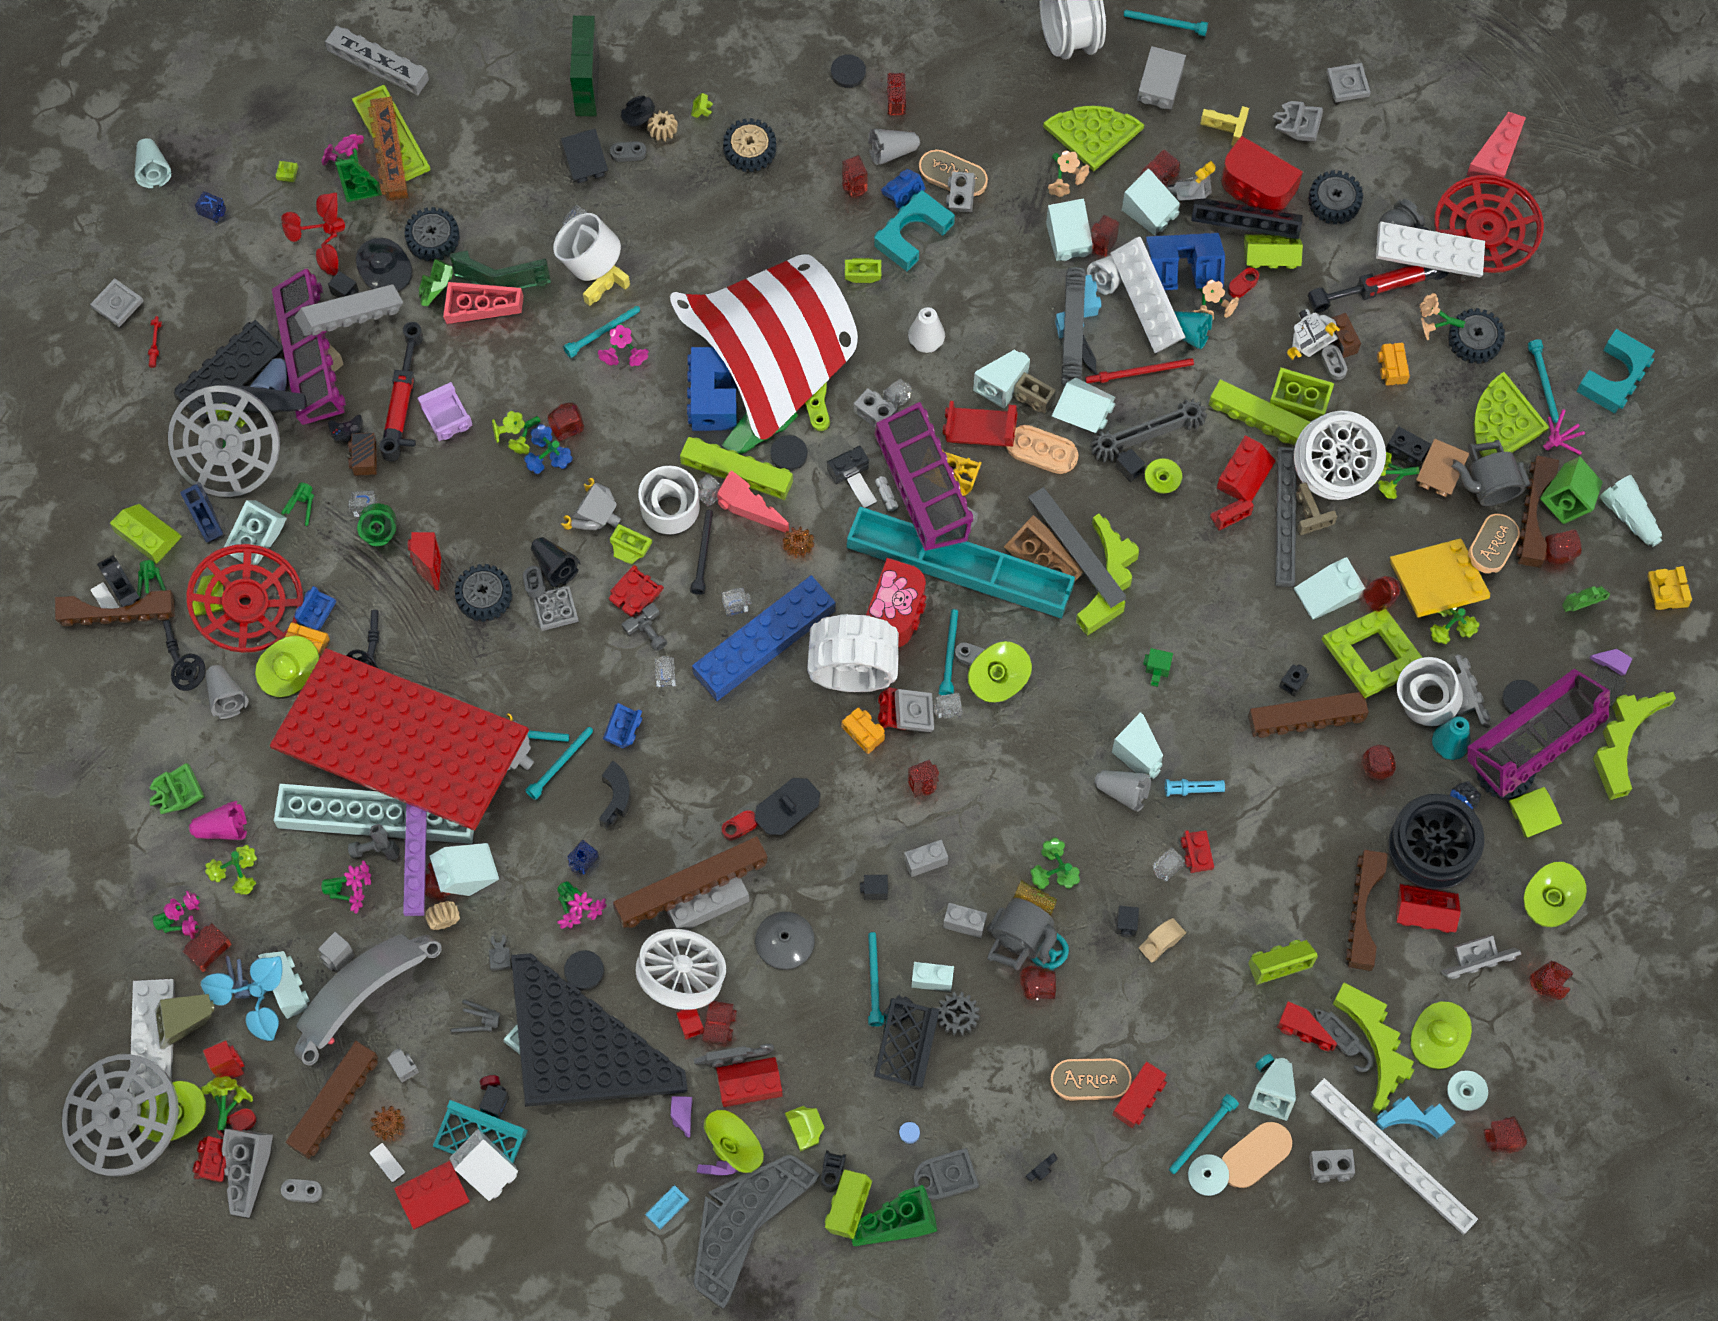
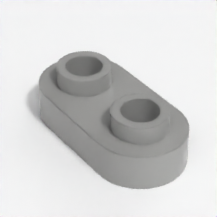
[1321,345,1347,380]
[955,643,985,666]
[281,1179,323,1203]

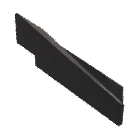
[225,384,306,413]

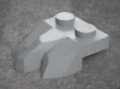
[1273,101,1323,141]

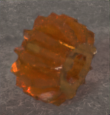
[783,526,814,559]
[371,1106,405,1141]

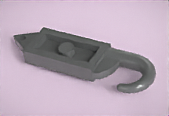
[1314,1009,1375,1072]
[694,1044,774,1067]

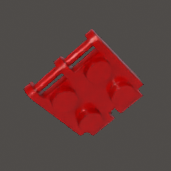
[609,565,664,617]

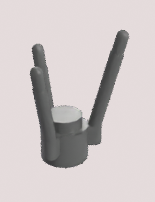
[451,999,500,1032]

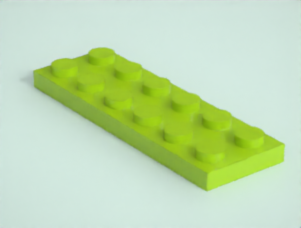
[352,85,430,185]

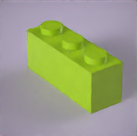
[825,1169,872,1239]

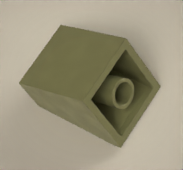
[155,994,214,1049]

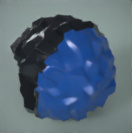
[1450,781,1482,810]

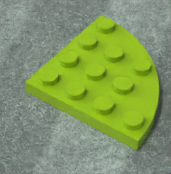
[1043,106,1144,171]
[1473,372,1549,458]

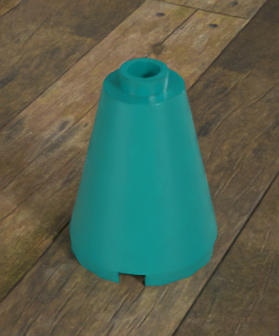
[1174,311,1213,349]
[1432,717,1471,760]

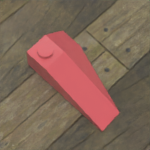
[717,470,789,533]

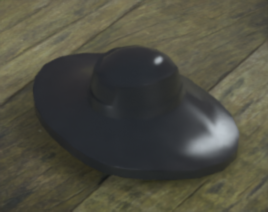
[356,238,412,292]

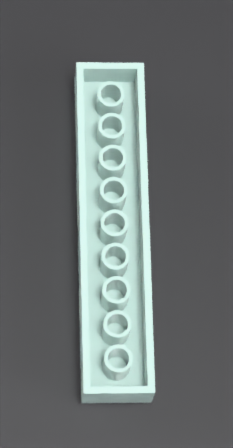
[274,784,474,844]

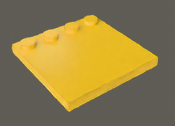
[1390,538,1490,617]

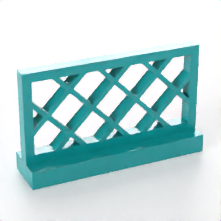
[433,1100,528,1163]

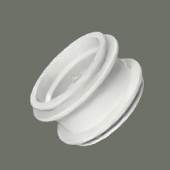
[1040,0,1106,59]
[1294,411,1386,500]

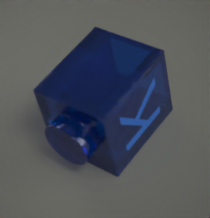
[195,191,226,222]

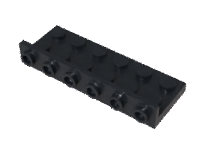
[174,320,283,423]

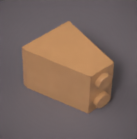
[1416,439,1470,497]

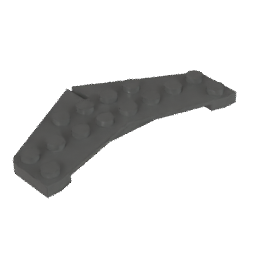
[694,1155,820,1310]

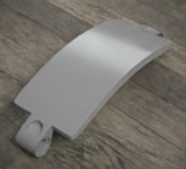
[294,934,441,1065]

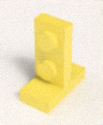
[1200,106,1249,146]
[583,265,630,306]

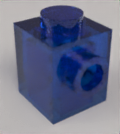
[567,840,599,874]

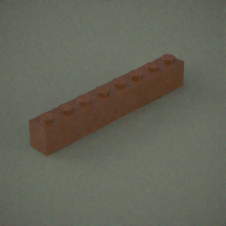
[613,836,768,928]

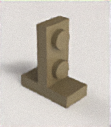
[1296,482,1337,535]

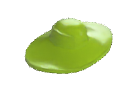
[255,635,320,697]
[968,641,1032,703]
[1523,862,1587,927]
[1410,1001,1472,1069]
[139,1081,206,1142]
[703,1110,764,1173]

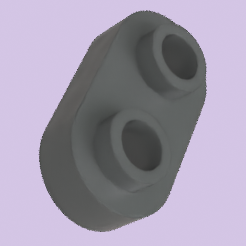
[610,141,646,162]
[523,566,546,598]

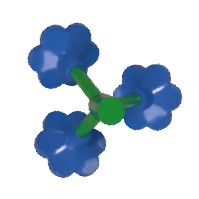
[524,424,572,474]

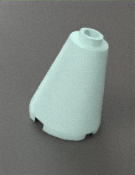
[134,138,171,188]

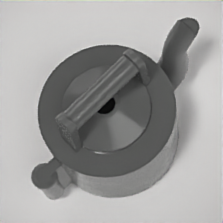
[1451,440,1530,506]
[987,898,1057,970]

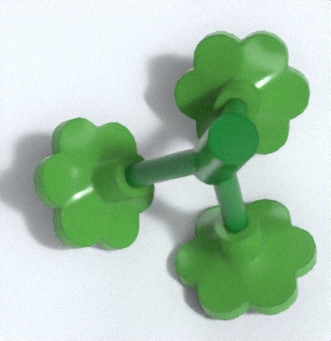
[1031,837,1080,889]

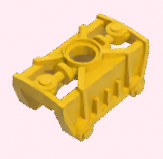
[921,448,981,496]

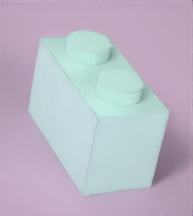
[911,962,954,992]

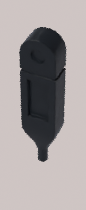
[1082,335,1098,375]

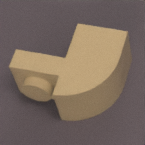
[1139,918,1186,963]

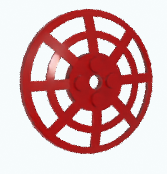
[1434,175,1544,273]
[186,544,303,653]

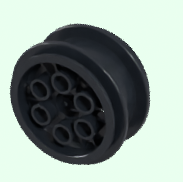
[1388,794,1485,890]

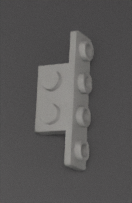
[1455,654,1491,727]
[1441,935,1521,979]

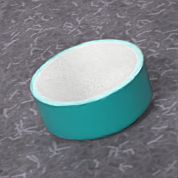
[1255,1054,1275,1073]

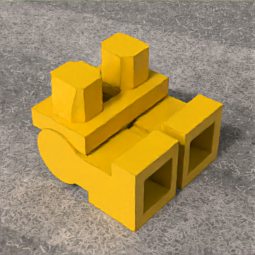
[1647,566,1692,610]

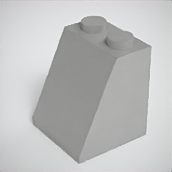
[1137,46,1186,109]

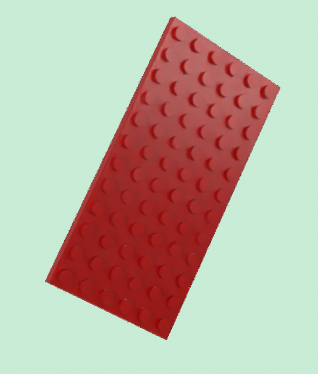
[269,648,529,831]

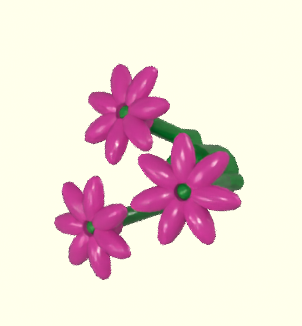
[321,861,371,914]
[557,881,607,929]

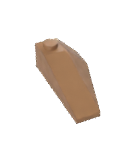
[1004,515,1083,581]

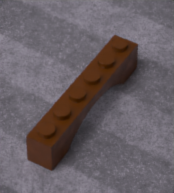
[1516,456,1559,568]
[55,590,175,626]
[1345,849,1388,971]

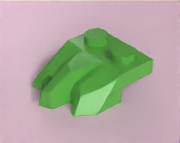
[419,259,453,306]
[1562,586,1610,612]
[150,763,205,814]

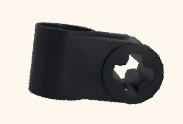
[821,1150,846,1192]

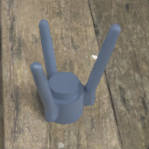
[225,956,259,999]

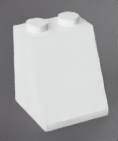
[450,1129,518,1201]

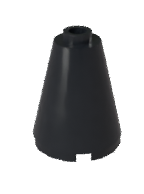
[531,537,580,587]

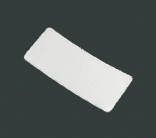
[847,473,877,508]
[91,583,119,608]
[370,1143,405,1182]

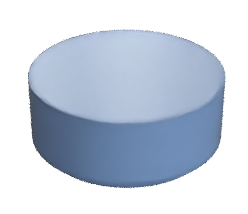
[899,1122,920,1144]

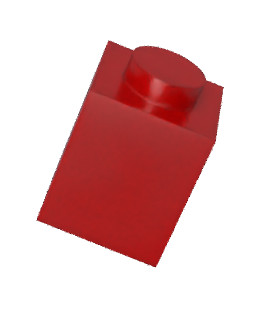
[676,1009,704,1040]

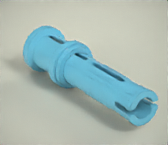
[1165,779,1225,797]

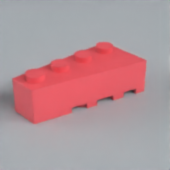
[1467,112,1526,187]
[443,282,524,324]

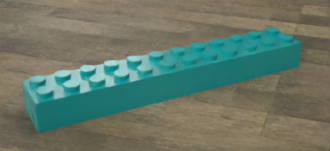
[847,507,1075,619]

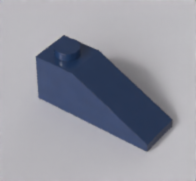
[180,483,223,543]

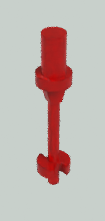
[148,316,162,368]

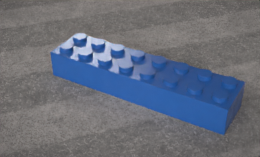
[692,575,836,701]

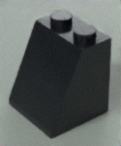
[559,128,608,184]

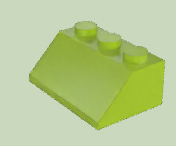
[1244,234,1303,269]
[110,504,182,564]
[1248,939,1318,985]

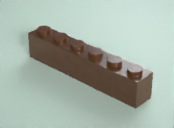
[1248,692,1369,738]
[285,1041,378,1160]

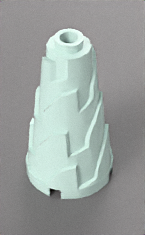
[1599,475,1662,547]

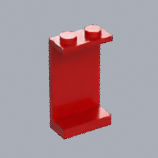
[943,401,1018,447]

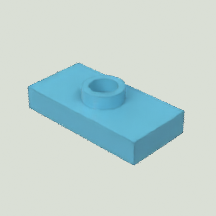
[645,1185,689,1230]

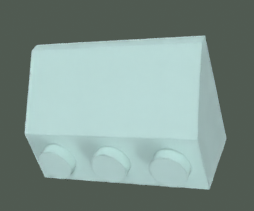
[258,951,310,1019]

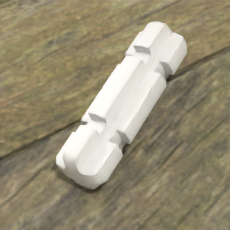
[875,476,898,511]

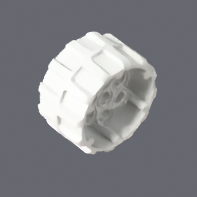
[807,614,899,692]

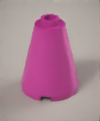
[189,801,247,840]

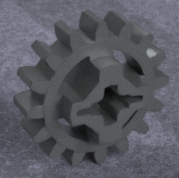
[937,992,980,1036]

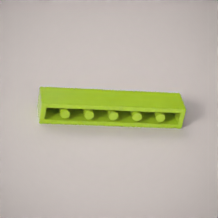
[1209,379,1311,446]
[680,437,793,500]

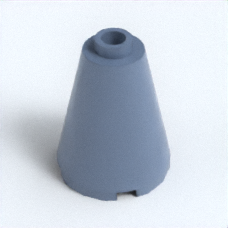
[249,358,288,391]

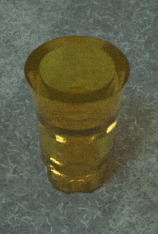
[1013,879,1057,916]

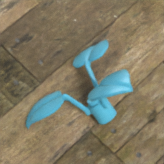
[201,956,283,1041]

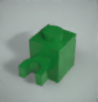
[1143,648,1173,687]

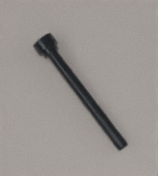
[690,509,713,595]

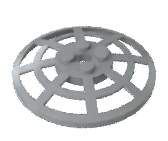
[168,385,280,497]
[62,1054,179,1176]

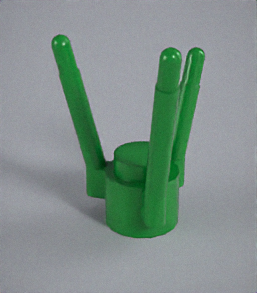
[281,482,314,526]
[137,560,166,599]

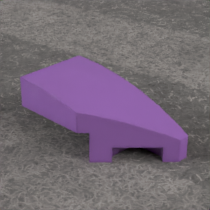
[1590,649,1632,676]
[671,1096,692,1137]
[697,1161,739,1175]

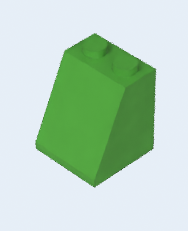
[1540,456,1603,524]

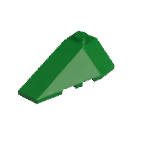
[335,158,382,202]
[722,412,798,455]
[852,1185,937,1246]

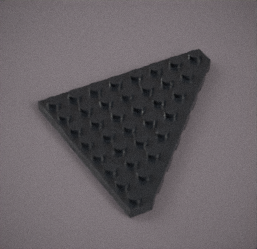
[511,953,687,1107]

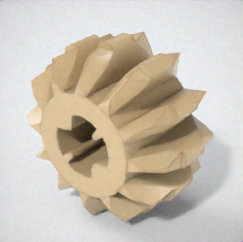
[647,110,678,141]
[425,901,460,930]

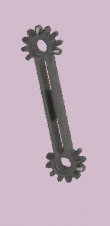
[1061,267,1086,386]
[1090,399,1207,463]

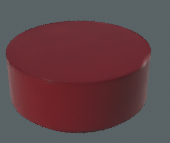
[479,1075,501,1090]

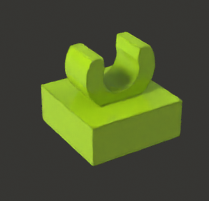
[691,93,713,118]
[276,161,298,182]

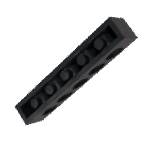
[1191,198,1303,239]

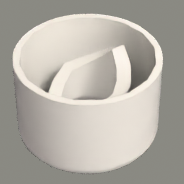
[553,213,621,281]
[638,466,700,534]
[1397,657,1463,726]

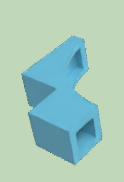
[1055,275,1101,338]
[1375,1097,1456,1139]

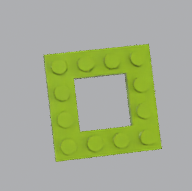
[1321,607,1423,698]

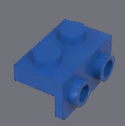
[881,169,925,209]
[295,586,336,631]
[603,703,642,748]

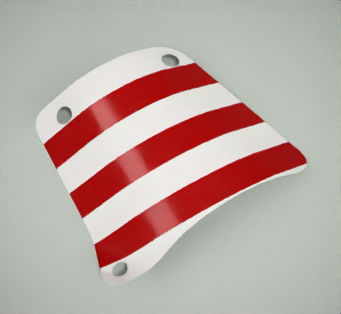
[670,254,858,440]

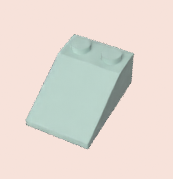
[224,500,287,565]
[1294,557,1366,620]

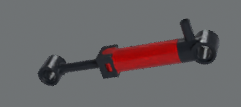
[1307,265,1450,313]
[379,322,423,462]

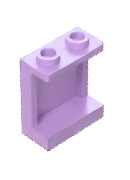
[418,382,473,441]

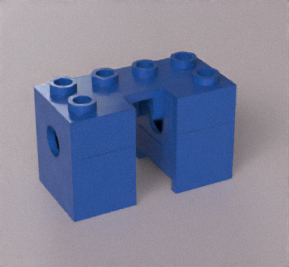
[1146,233,1225,290]
[687,347,737,431]

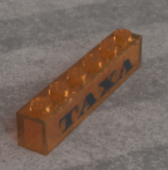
[368,96,409,201]

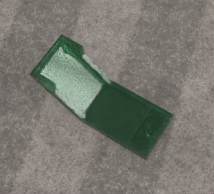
[450,250,551,289]

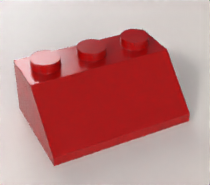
[1216,435,1276,502]
[408,532,441,590]
[1396,884,1461,933]
[716,1057,783,1107]
[394,1161,470,1229]

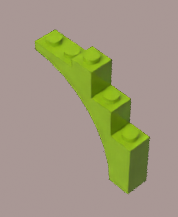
[1076,514,1139,636]
[1593,692,1676,800]
[1332,983,1414,1115]

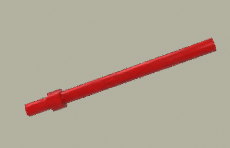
[1085,358,1194,384]

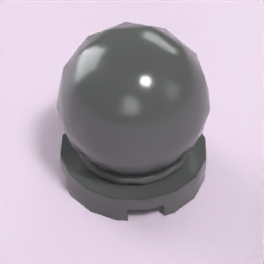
[1379,199,1425,228]

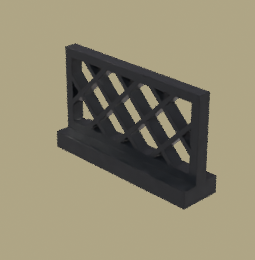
[873,998,940,1090]

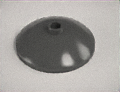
[755,912,815,970]

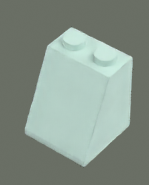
[1122,169,1180,235]
[1046,199,1093,261]
[973,350,1030,409]
[1052,378,1115,433]
[1112,712,1163,779]
[430,843,499,896]

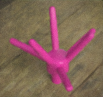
[1543,409,1585,455]

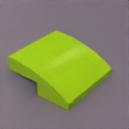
[1509,787,1562,838]

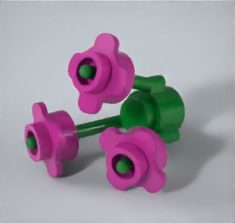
[153,891,200,939]

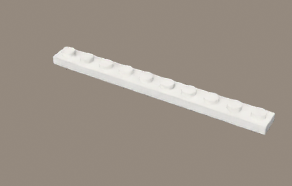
[1310,1078,1478,1235]

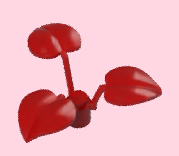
[281,192,345,276]

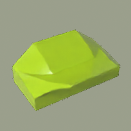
[845,258,881,283]
[610,524,652,565]
[785,1106,824,1152]

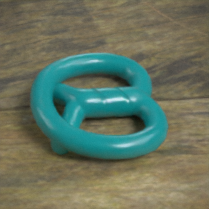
[1031,933,1069,970]

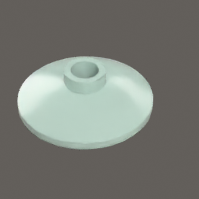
[1447,1071,1488,1111]
[1188,1154,1229,1196]

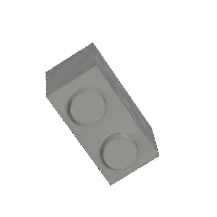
[904,840,948,877]
[943,903,987,938]
[318,932,355,972]

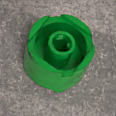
[357,503,397,546]

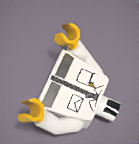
[1287,309,1340,360]

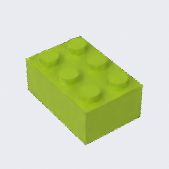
[1270,368,1334,422]

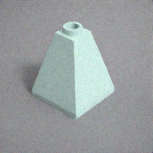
[1248,1058,1296,1121]

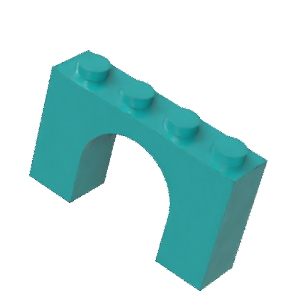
[874,190,955,272]
[1576,329,1655,414]

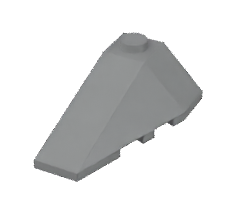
[222,1129,273,1217]

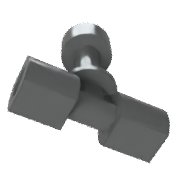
[621,602,668,651]
[348,824,400,860]

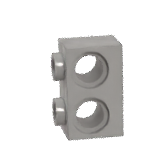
[946,172,976,212]
[853,388,897,428]
[1309,1149,1355,1183]

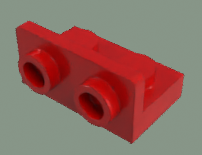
[1210,499,1254,531]
[878,687,906,730]
[1180,830,1214,873]
[192,1136,226,1182]

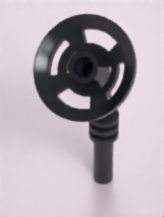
[346,610,380,668]
[163,620,205,691]

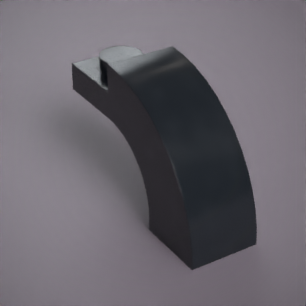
[97,555,140,607]
[599,760,631,829]

